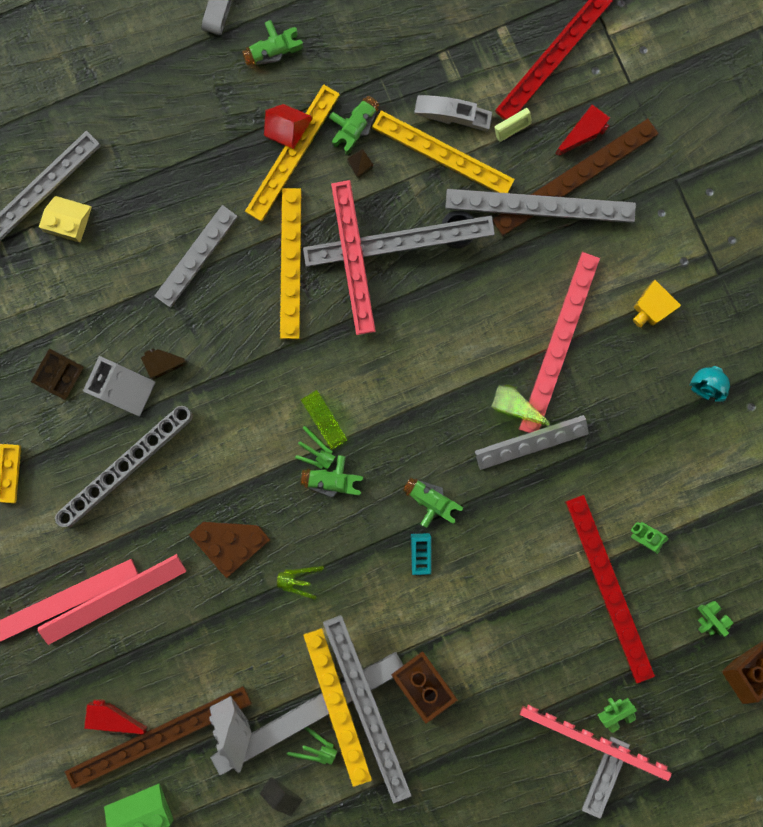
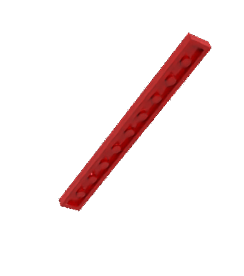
[495,0,614,120]
[565,495,655,683]

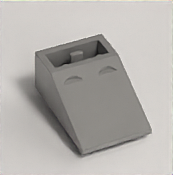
[83,356,156,417]
[209,696,252,773]

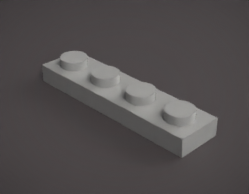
[582,736,630,819]

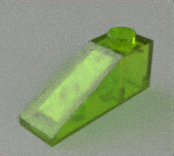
[491,384,550,426]
[301,390,347,450]

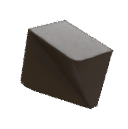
[347,149,373,178]

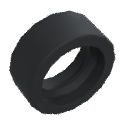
[442,210,474,248]

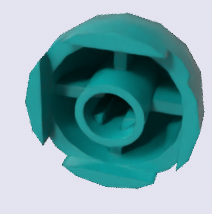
[689,366,730,402]

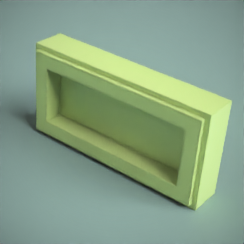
[494,108,532,142]

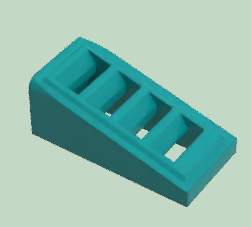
[411,533,431,575]

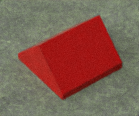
[264,104,313,150]

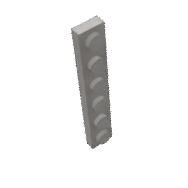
[154,205,238,308]
[475,415,589,470]

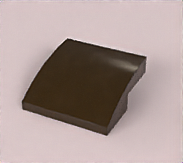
[30,348,84,400]

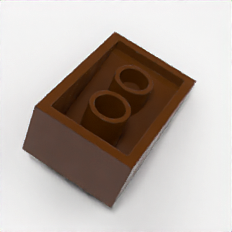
[721,641,763,704]
[391,651,457,724]

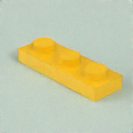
[0,444,21,503]

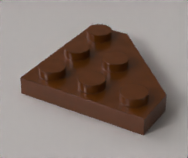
[188,522,271,578]

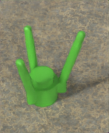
[295,426,335,469]
[287,726,337,765]

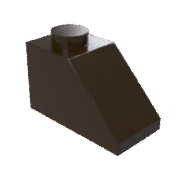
[141,349,188,380]

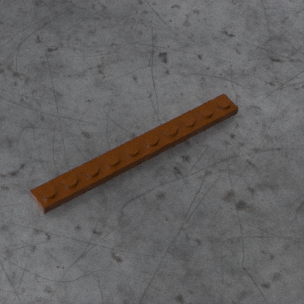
[492,119,658,236]
[64,686,252,790]

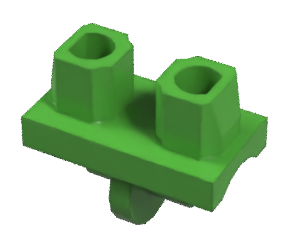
[631,522,669,554]
[697,601,733,637]
[598,698,637,733]

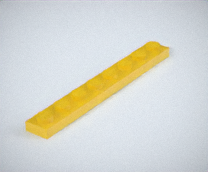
[245,84,340,222]
[372,111,515,193]
[280,188,301,339]
[304,628,372,787]

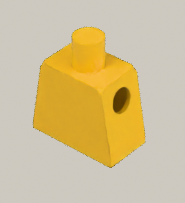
[633,280,681,327]

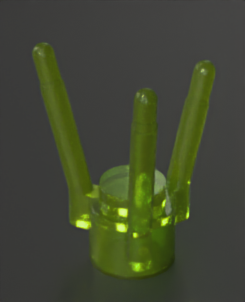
[277,566,324,599]

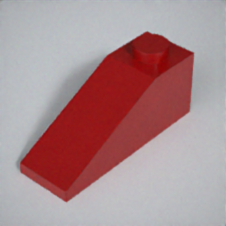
[555,104,610,156]
[84,699,147,734]

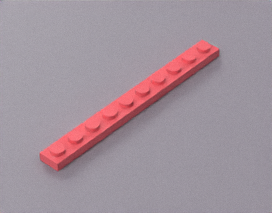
[519,252,600,433]

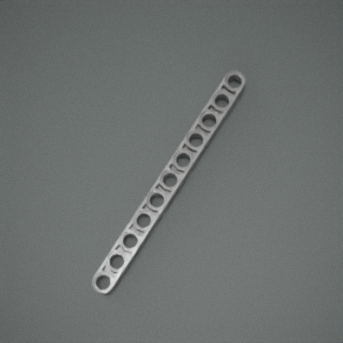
[210,652,403,775]

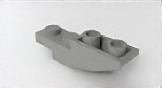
[414,95,492,132]

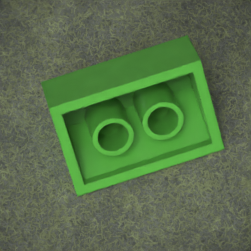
[104,783,174,827]

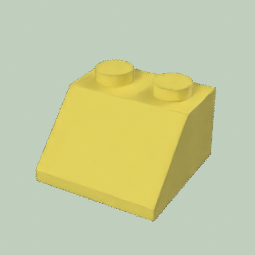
[39,196,92,243]

